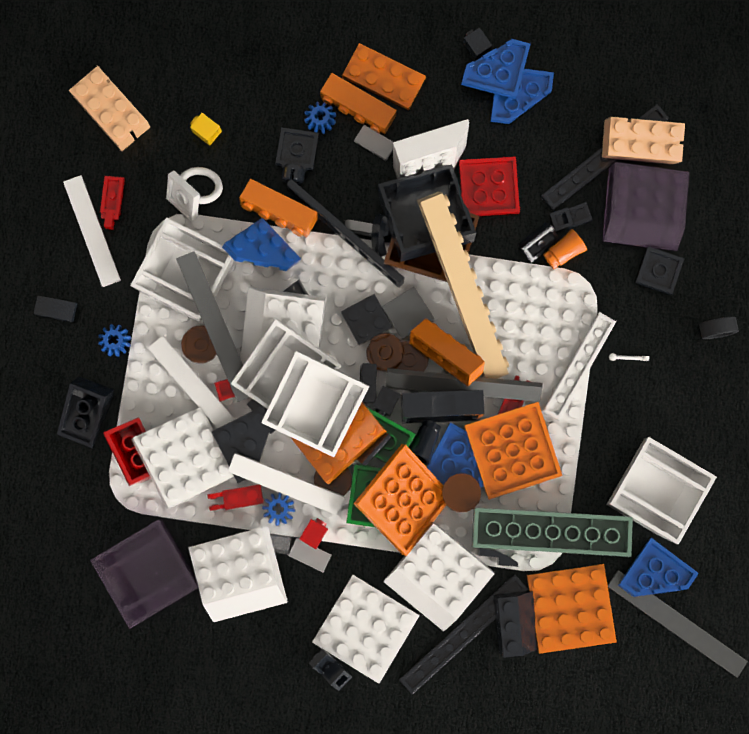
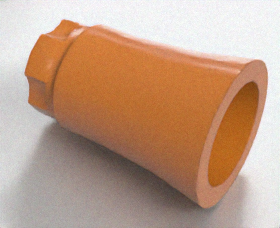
[543,229,587,269]

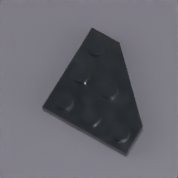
[212,406,271,483]

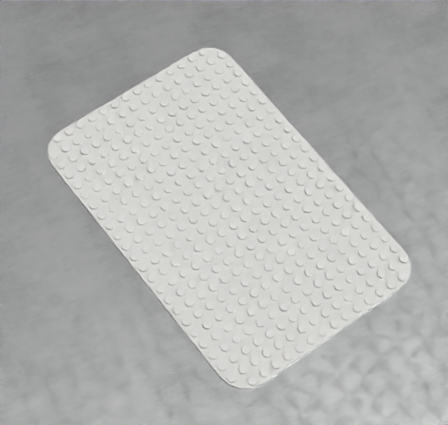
[109,214,597,571]

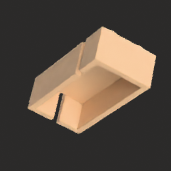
[69,66,150,151]
[602,117,685,164]

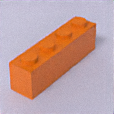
[320,73,397,134]
[239,179,318,238]
[409,319,485,386]

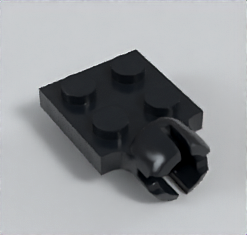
[276,127,319,185]

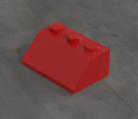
[103,417,151,486]

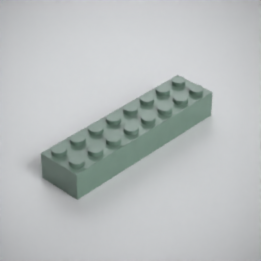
[471,508,633,557]

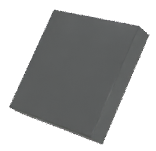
[382,287,435,340]

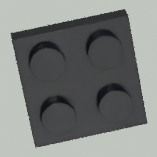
[635,246,684,295]
[341,294,393,346]

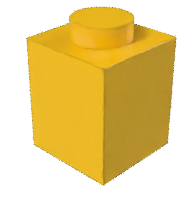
[190,113,222,145]

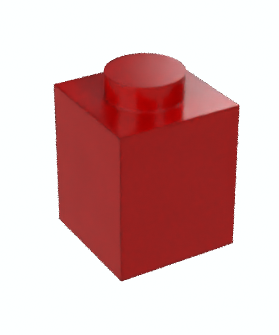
[299,518,328,549]

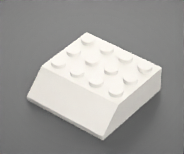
[393,119,469,179]
[130,218,234,323]
[240,287,326,364]
[231,319,342,409]
[261,351,369,457]
[606,437,717,545]
[384,522,494,631]
[188,526,287,622]

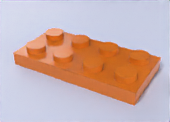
[342,43,426,110]

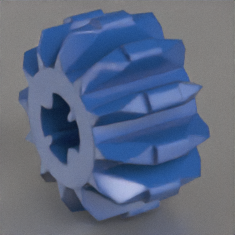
[304,102,336,134]
[98,324,131,357]
[262,492,296,526]

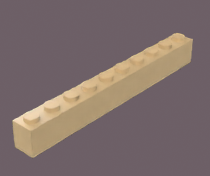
[417,191,509,379]

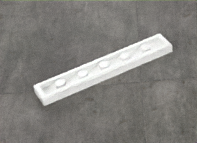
[63,175,121,287]
[542,312,616,421]
[148,336,235,428]
[228,453,344,515]

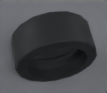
[699,317,739,339]

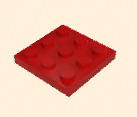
[459,157,520,216]

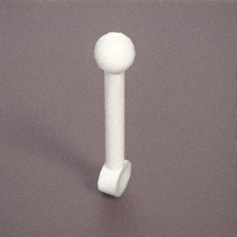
[609,353,649,361]

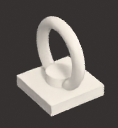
[166,167,223,222]

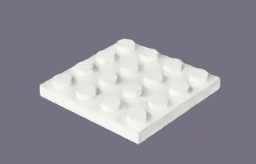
[131,408,234,509]
[312,575,419,683]

